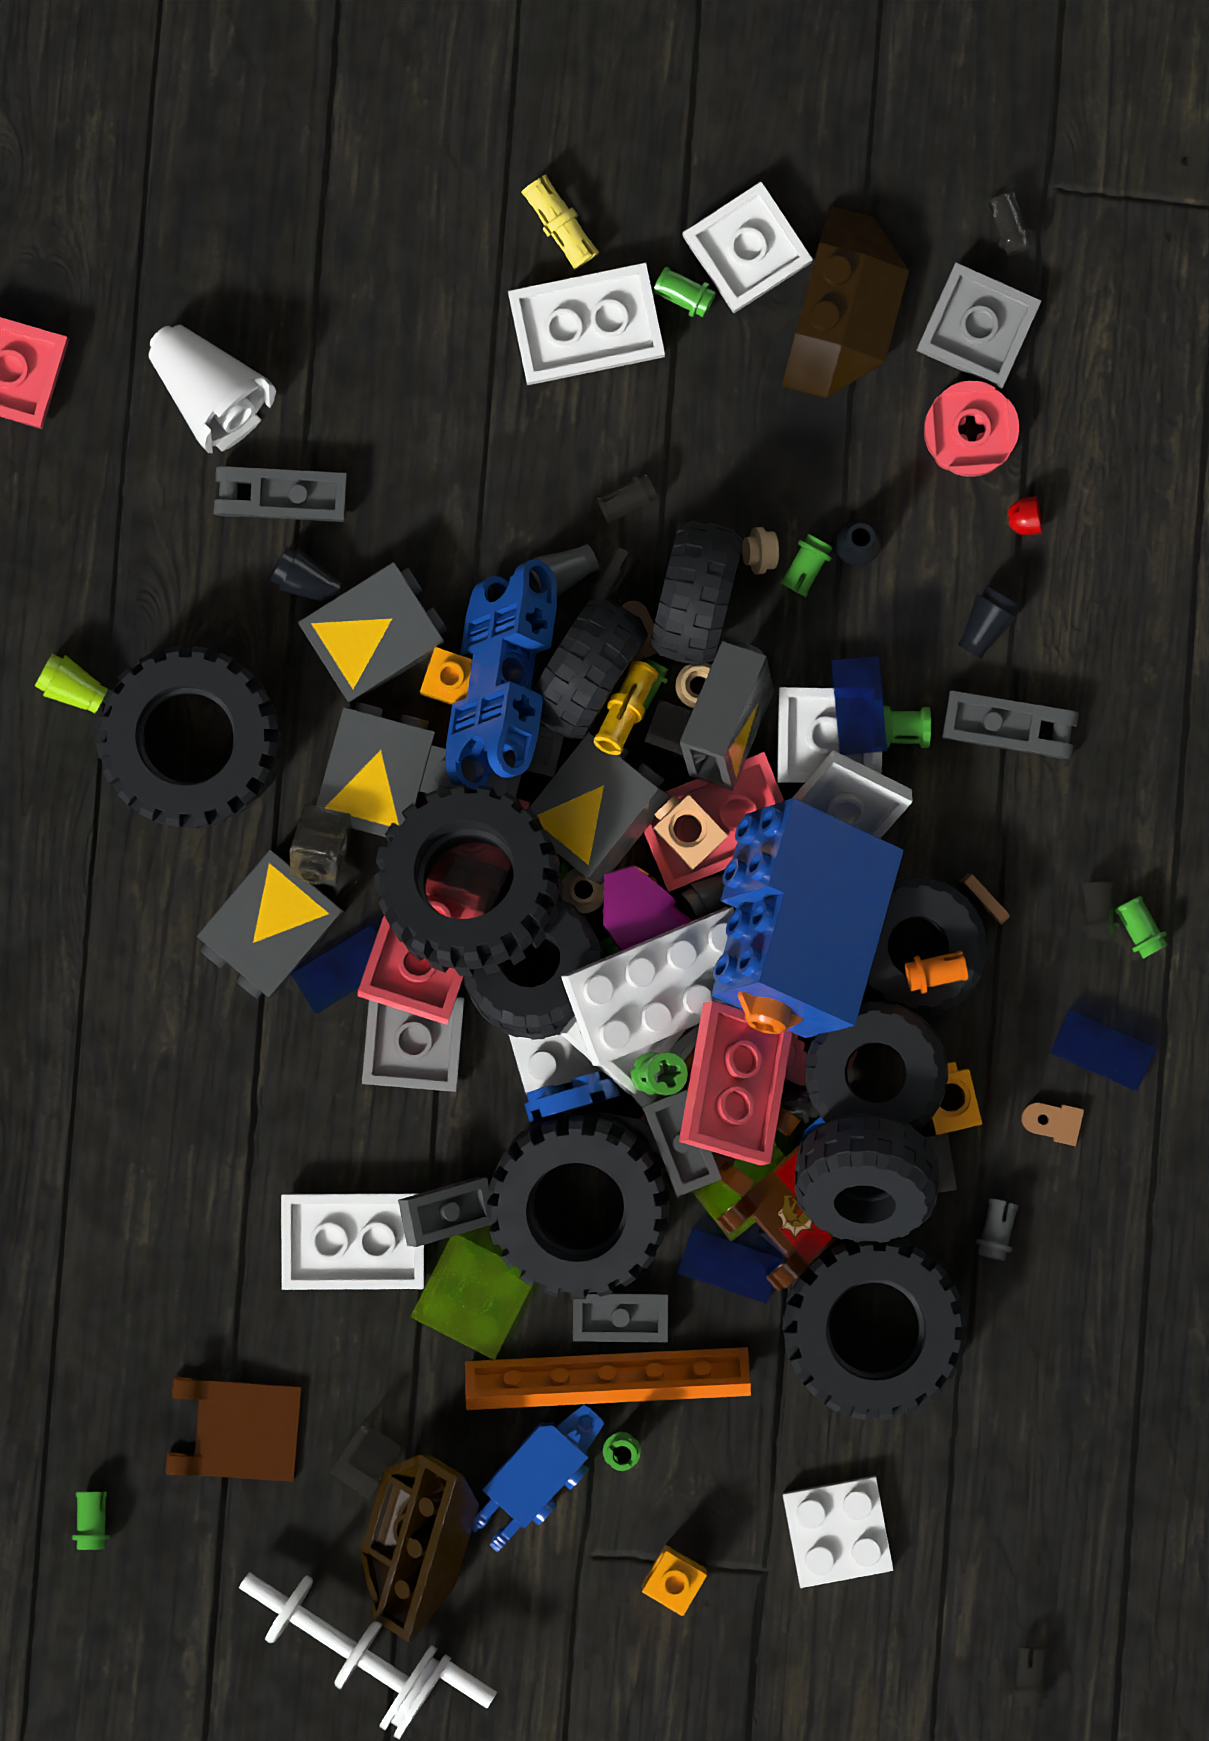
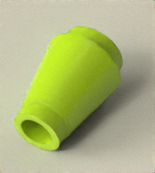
[35,653,108,714]

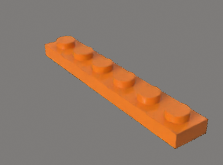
[465,1347,751,1410]

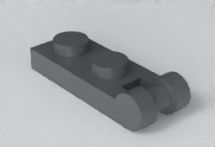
[213,467,347,522]
[942,691,1079,759]

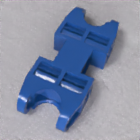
[446,559,557,792]

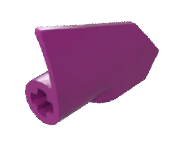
[603,866,693,951]

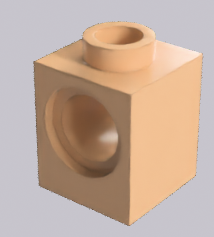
[654,795,728,870]

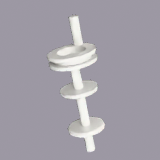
[239,1572,497,1739]

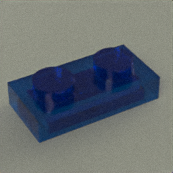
[831,656,887,756]
[291,925,377,1014]
[1049,1010,1156,1092]
[677,1228,782,1304]

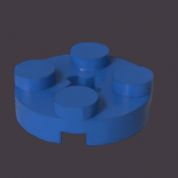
[524,1072,621,1122]

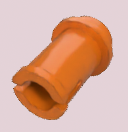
[905,950,968,994]

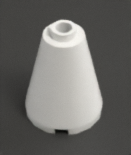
[149,325,276,453]

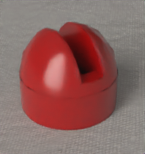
[1008,496,1043,535]

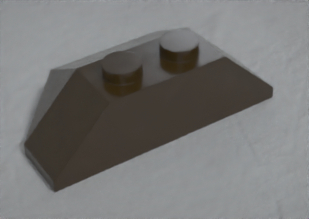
[781,206,909,399]
[361,1452,479,1642]

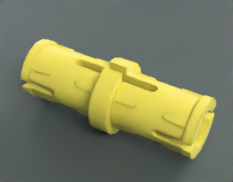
[521,175,599,270]

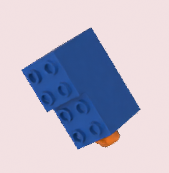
[711,798,904,1038]

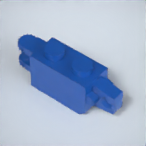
[472,1404,605,1552]

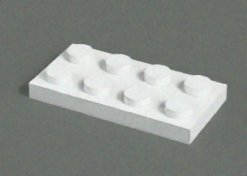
[561,907,737,1066]

